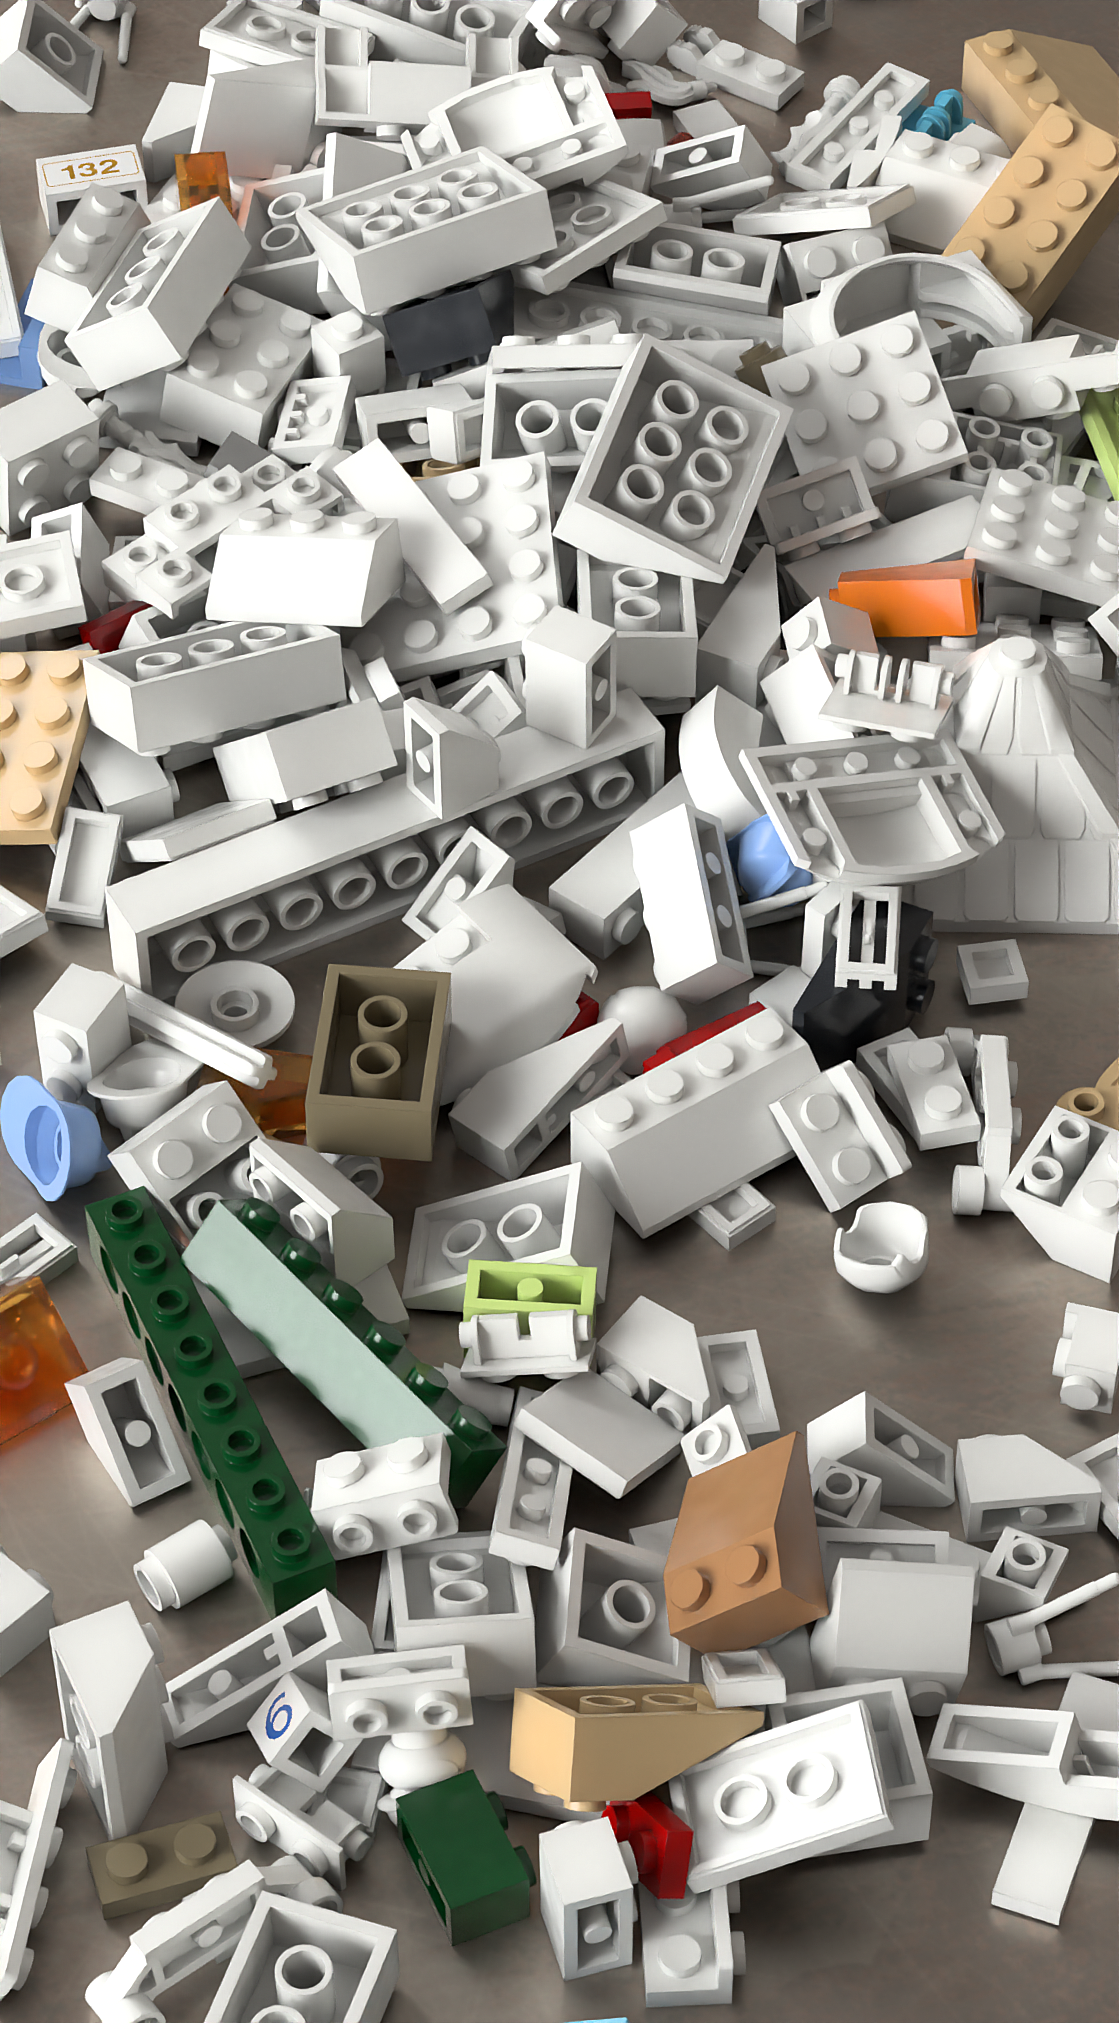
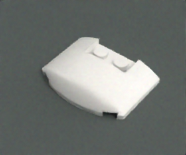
[400,65,629,191]
[739,728,1006,887]
[393,883,598,1106]

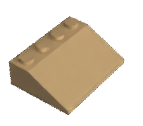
[961,29,1119,154]

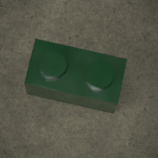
[396,1769,537,1947]

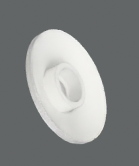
[175,960,295,1049]

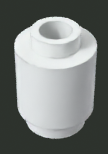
[133,1519,237,1611]

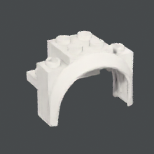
[782,249,1033,377]

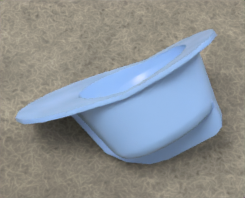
[726,814,813,908]
[0,1076,112,1201]

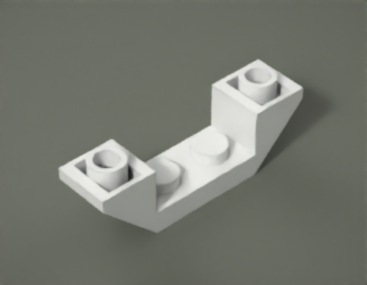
[810,1456,1069,1622]

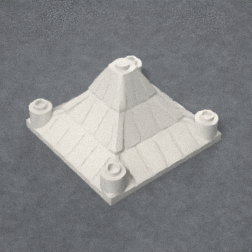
[875,636,1119,934]

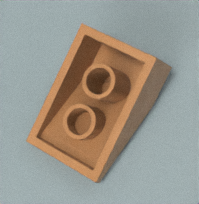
[663,1431,829,1654]

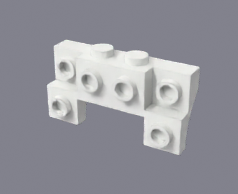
[315,24,519,142]
[940,334,1119,425]
[102,454,344,619]

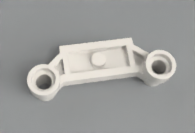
[944,1027,1022,1216]
[85,1855,343,2023]

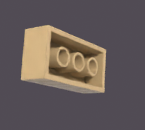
[941,103,1119,332]

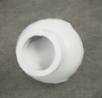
[377,1728,467,1826]

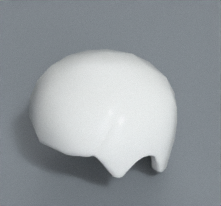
[597,986,687,1075]
[834,1201,929,1293]

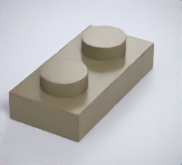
[85,1811,238,1920]

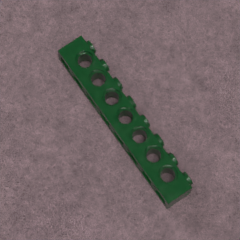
[85,1186,338,1620]

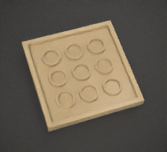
[0,650,100,845]

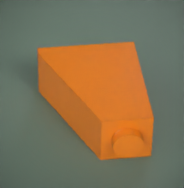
[829,559,981,637]

